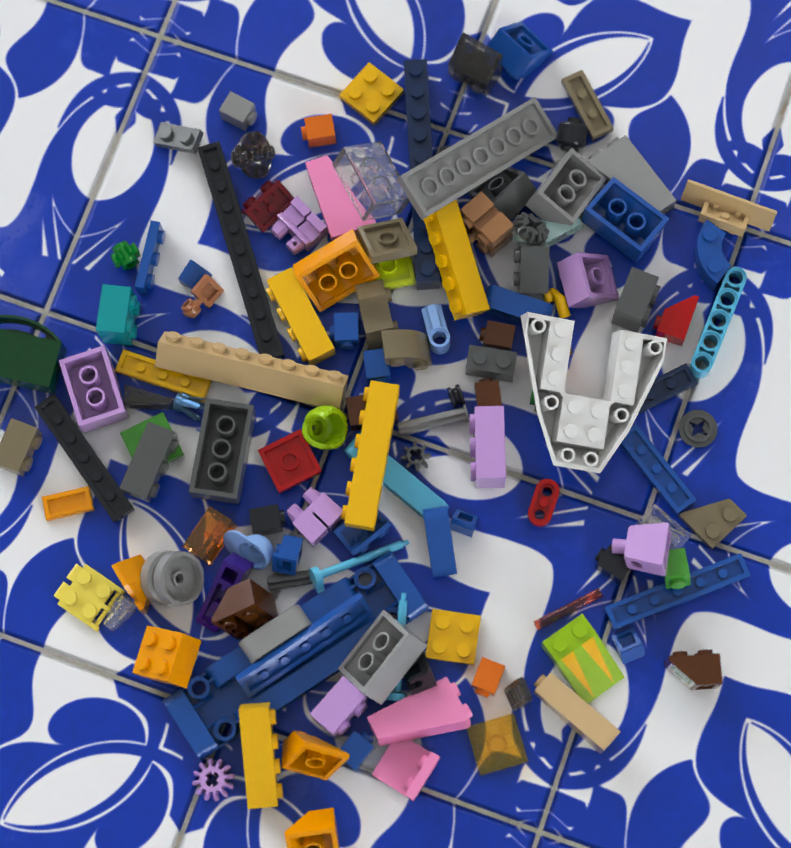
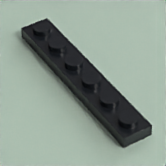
[35,394,135,523]

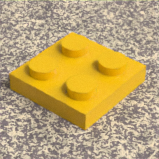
[339,62,404,126]
[425,609,481,665]

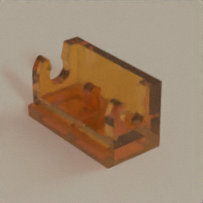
[182,506,237,566]

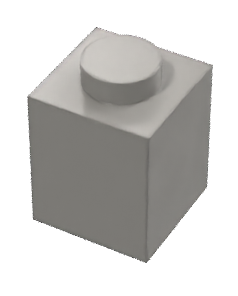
[219,91,257,131]

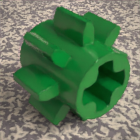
[110,241,141,270]

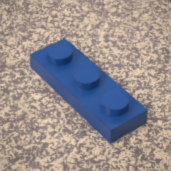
[134,220,165,295]

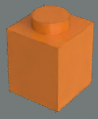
[301,113,336,148]
[471,657,505,698]

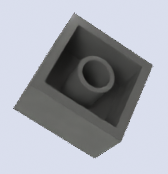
[611,267,661,333]

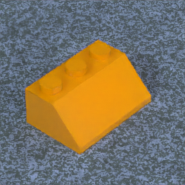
[293,229,380,312]

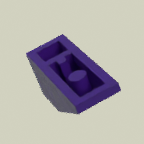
[195,552,254,633]

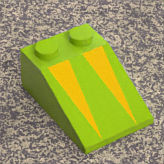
[541,614,625,703]

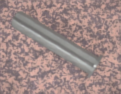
[397,404,469,436]

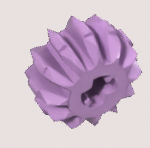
[192,758,235,802]

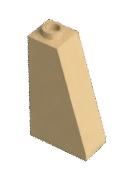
[533,673,621,754]

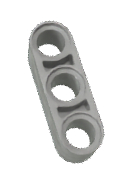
[239,604,312,664]

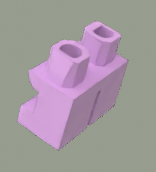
[271,196,329,255]
[286,487,342,548]

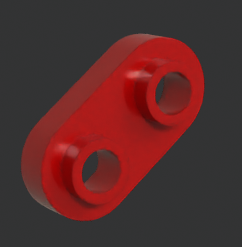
[528,479,560,527]

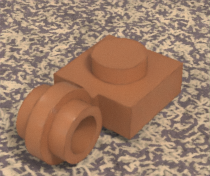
[181,274,224,319]

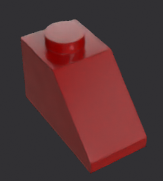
[653,295,699,346]

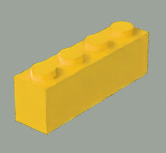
[265,267,336,365]
[239,702,283,809]

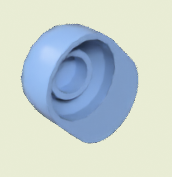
[223,530,274,570]

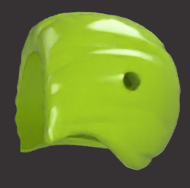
[302,405,348,450]

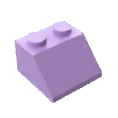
[557,252,619,308]

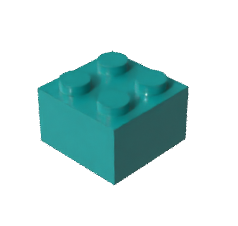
[96,284,141,346]

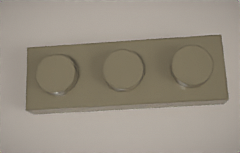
[561,70,614,141]

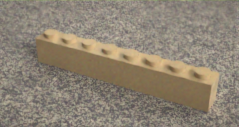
[155,331,349,410]

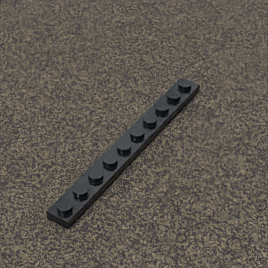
[198,141,285,359]

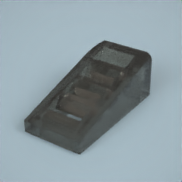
[123,385,174,410]
[504,677,533,711]

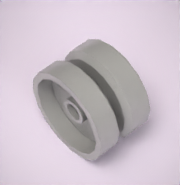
[140,551,204,606]

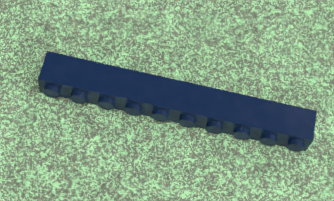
[404,59,440,290]

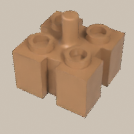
[460,191,514,258]

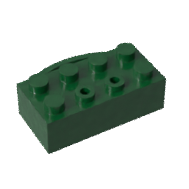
[0,315,67,394]

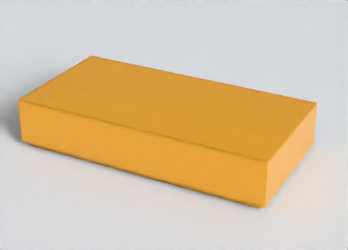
[42,486,95,521]

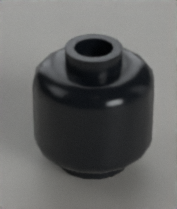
[556,117,588,153]

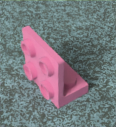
[372,740,440,802]

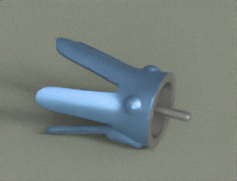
[170,392,206,421]

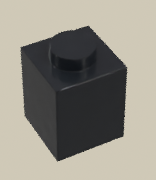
[249,504,287,536]
[594,544,630,584]

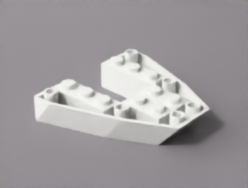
[521,312,667,473]

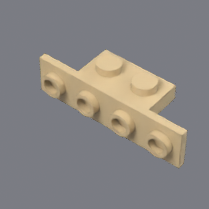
[681,179,778,237]

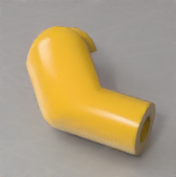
[543,288,571,318]

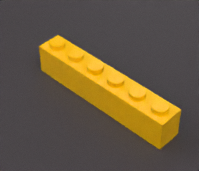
[423,199,490,321]
[341,380,400,531]

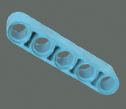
[689,267,747,379]
[344,432,449,519]

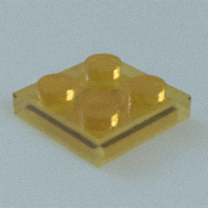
[467,713,528,776]

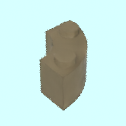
[355,279,399,350]
[381,329,432,370]

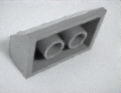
[525,148,607,226]
[338,610,427,705]

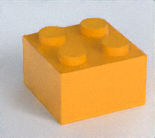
[132,625,201,688]

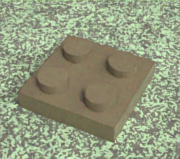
[357,218,417,264]

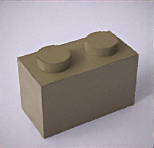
[0,418,43,477]

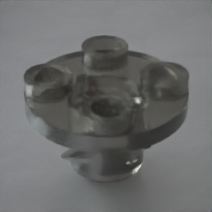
[231,131,275,179]

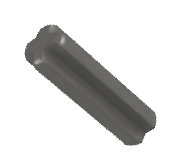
[267,570,313,590]

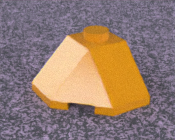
[112,554,150,614]

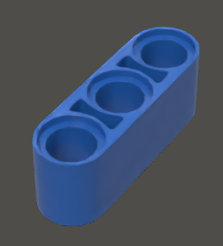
[486,285,554,324]
[422,506,457,578]

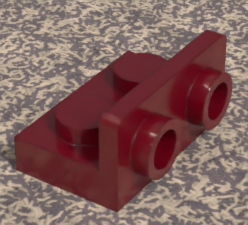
[241,180,294,232]

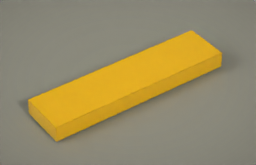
[115,349,213,402]

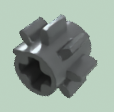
[401,442,431,473]

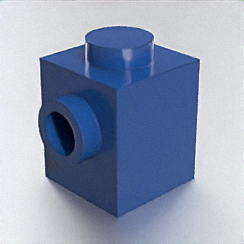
[330,312,359,350]

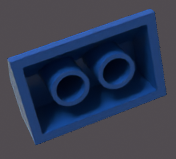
[581,177,669,263]

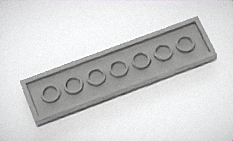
[397,97,557,220]

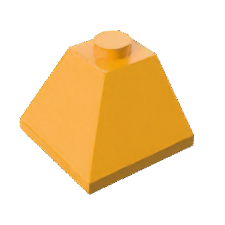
[281,731,349,780]
[284,808,340,848]

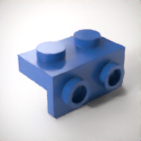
[332,510,391,555]

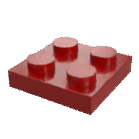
[258,429,322,494]

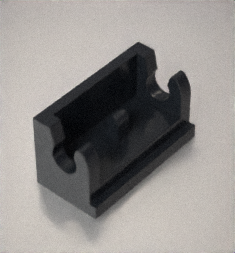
[404,651,437,695]

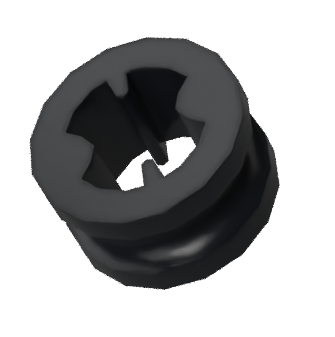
[447,384,465,408]

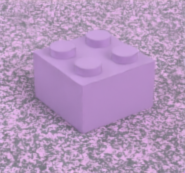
[310,676,368,738]

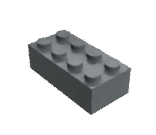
[189,398,256,505]

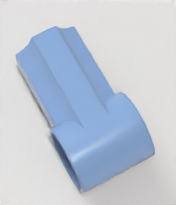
[421,304,451,355]

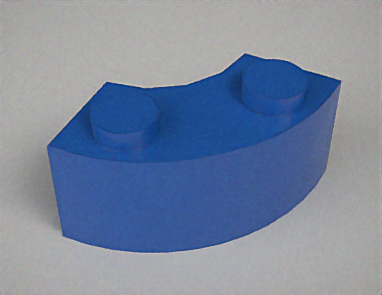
[694,220,731,292]

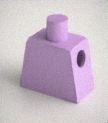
[612,523,672,576]

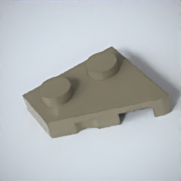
[678,498,747,550]

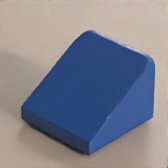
[178,260,212,290]
[611,627,645,664]

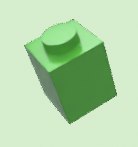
[664,548,691,589]

